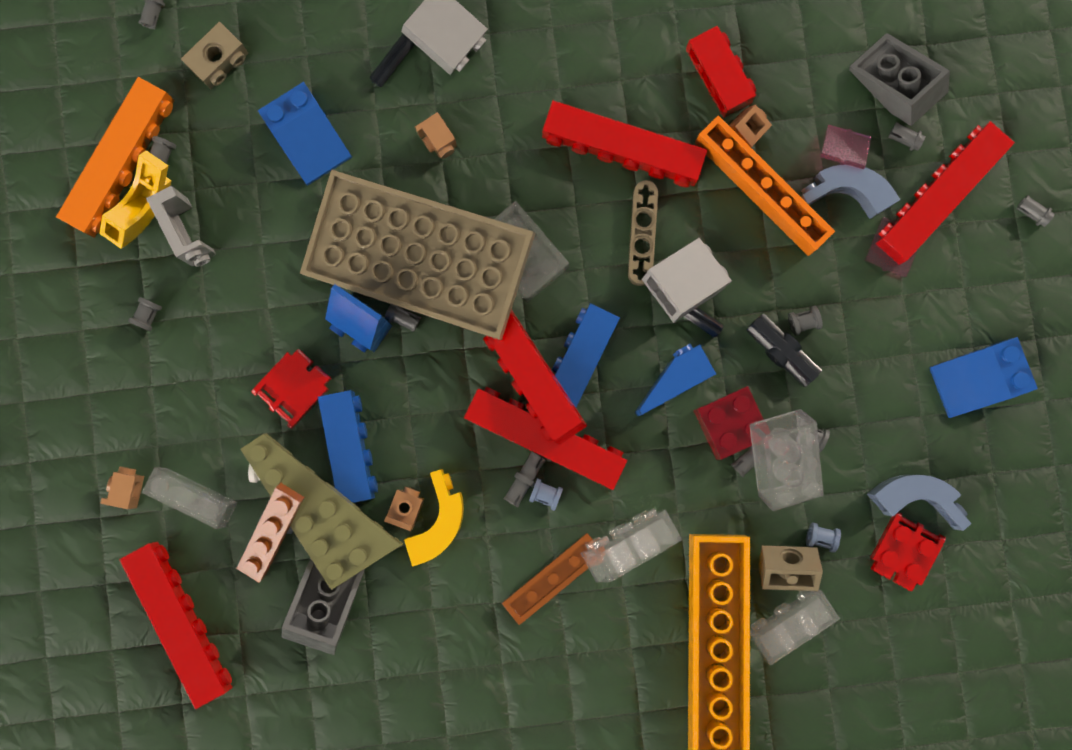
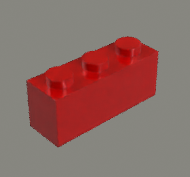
[686,25,756,118]

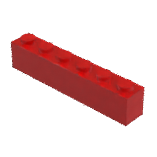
[542,100,707,187]
[875,121,1015,265]
[483,309,587,444]
[464,387,627,490]
[119,542,233,709]

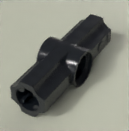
[746,313,822,387]

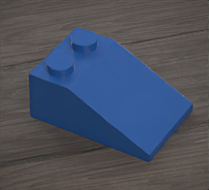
[258,82,352,186]
[325,284,392,353]
[929,337,1038,418]
[635,344,716,417]

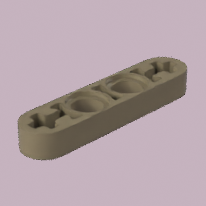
[628,180,658,286]

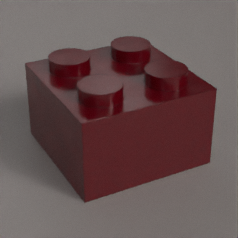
[693,386,772,460]

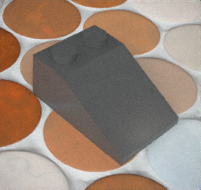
[849,33,950,126]
[281,558,365,655]

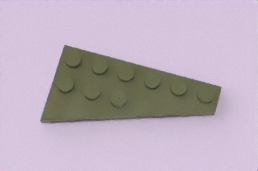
[240,433,403,590]

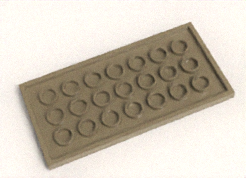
[300,170,536,340]

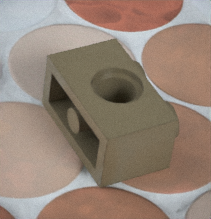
[181,21,248,89]
[758,546,823,591]

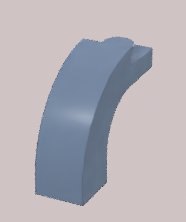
[801,164,900,219]
[867,475,971,531]

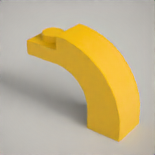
[100,151,172,249]
[404,469,464,566]

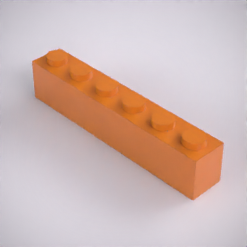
[56,77,174,238]
[695,115,835,256]

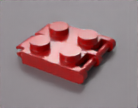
[251,349,331,429]
[870,512,946,592]

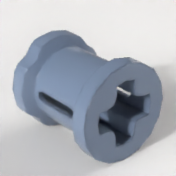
[529,478,563,511]
[806,522,841,553]

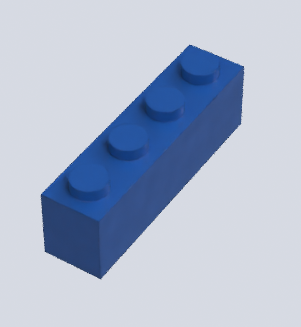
[552,303,620,407]
[318,390,378,503]

